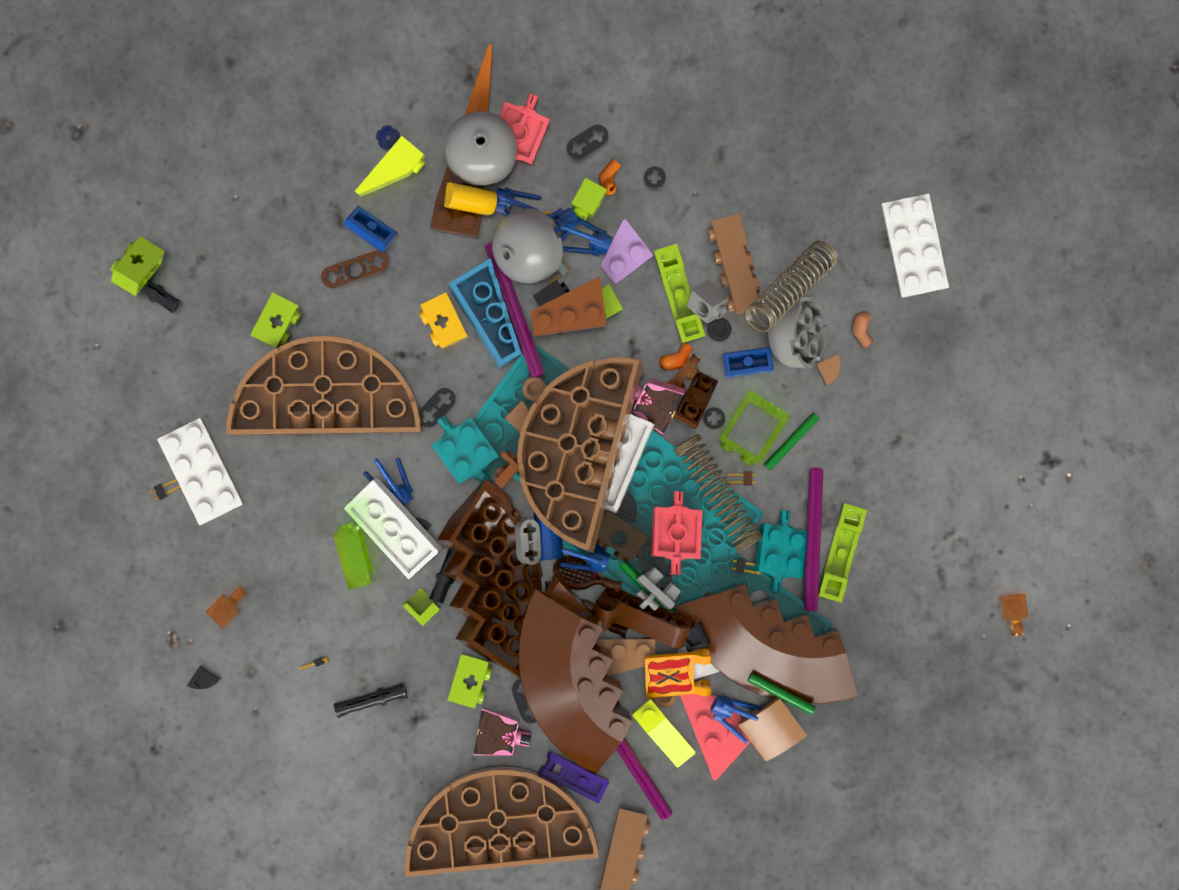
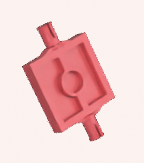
[499,93,550,165]
[651,491,702,575]

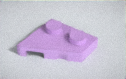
[601,219,653,285]

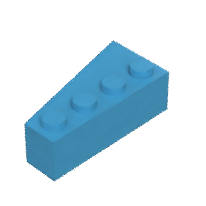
[448,258,521,369]

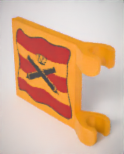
[644,648,711,698]

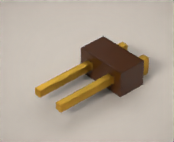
[727,471,756,486]

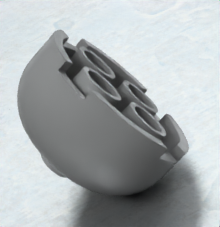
[444,111,517,186]
[492,208,563,284]
[768,296,828,369]

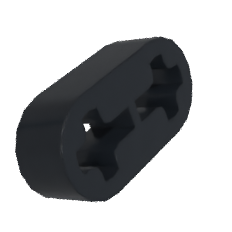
[567,125,608,160]
[419,388,456,428]
[638,545,672,588]
[512,679,537,723]

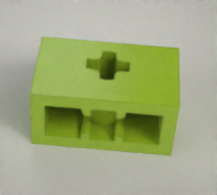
[571,178,607,221]
[111,236,165,296]
[250,292,302,348]
[447,652,493,709]

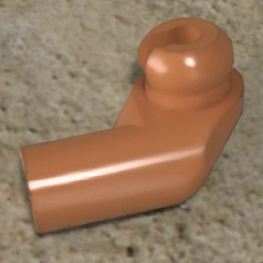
[852,311,874,348]

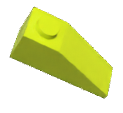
[355,136,426,197]
[632,698,696,768]

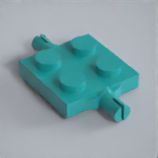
[431,415,499,485]
[755,510,807,593]

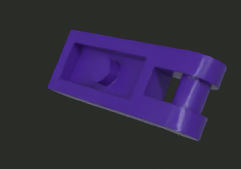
[539,751,609,804]

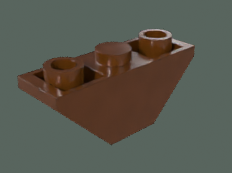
[673,370,718,429]

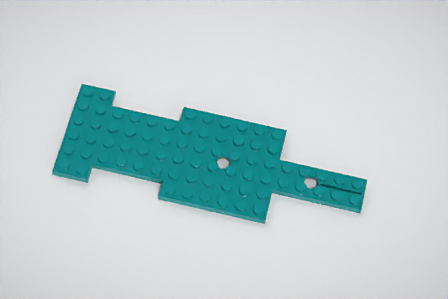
[473,343,832,634]

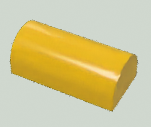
[444,182,497,216]

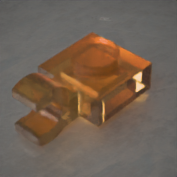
[667,354,701,388]
[205,587,247,629]
[1000,593,1028,636]

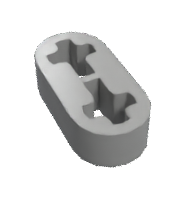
[515,518,541,565]

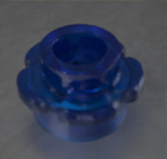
[376,125,400,149]

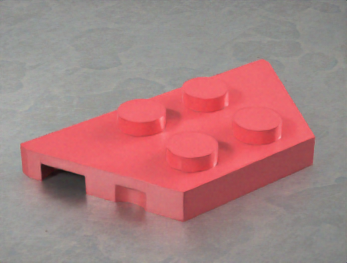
[680,694,750,780]

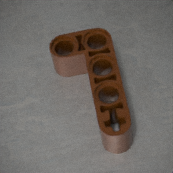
[592,588,691,648]

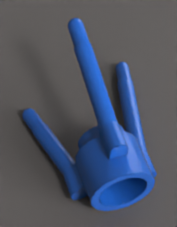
[495,187,541,216]
[546,208,580,242]
[559,217,612,257]
[363,458,413,505]
[560,545,610,573]
[710,695,763,744]

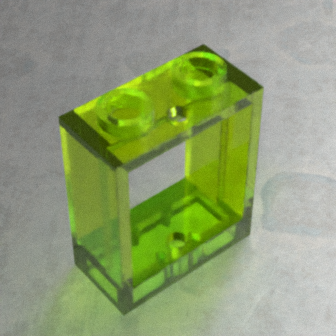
[718,390,791,466]
[332,522,376,590]

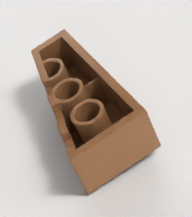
[707,213,765,316]
[596,637,655,676]
[599,808,650,890]

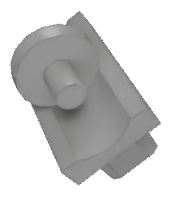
[636,567,680,611]

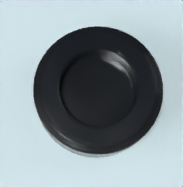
[707,318,732,342]

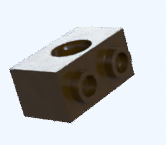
[596,510,648,562]

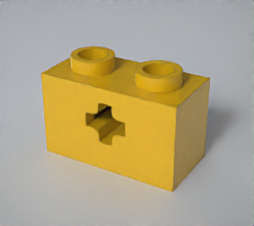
[419,292,468,350]

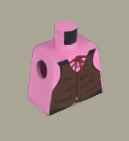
[633,378,687,434]
[473,707,531,755]

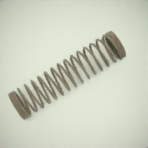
[745,240,838,332]
[673,434,763,552]

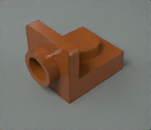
[495,451,519,489]

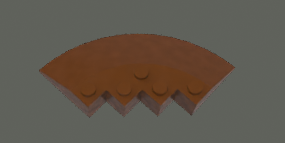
[437,479,543,678]
[674,582,858,704]
[518,589,633,774]

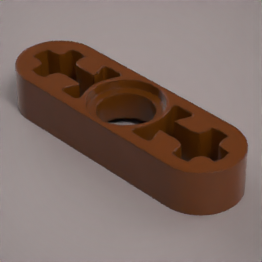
[321,250,389,289]

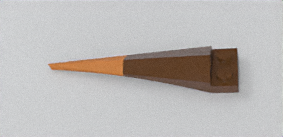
[430,43,492,239]

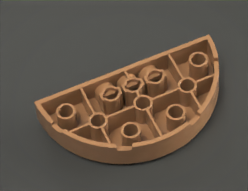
[226,336,423,435]
[517,357,643,553]
[405,766,599,877]

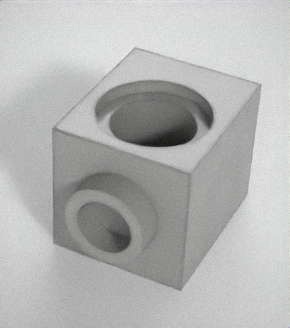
[687,280,729,324]

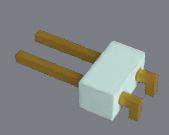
[544,260,571,285]

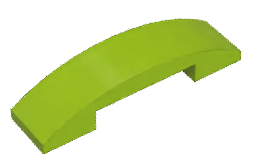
[654,244,705,343]
[818,503,868,603]

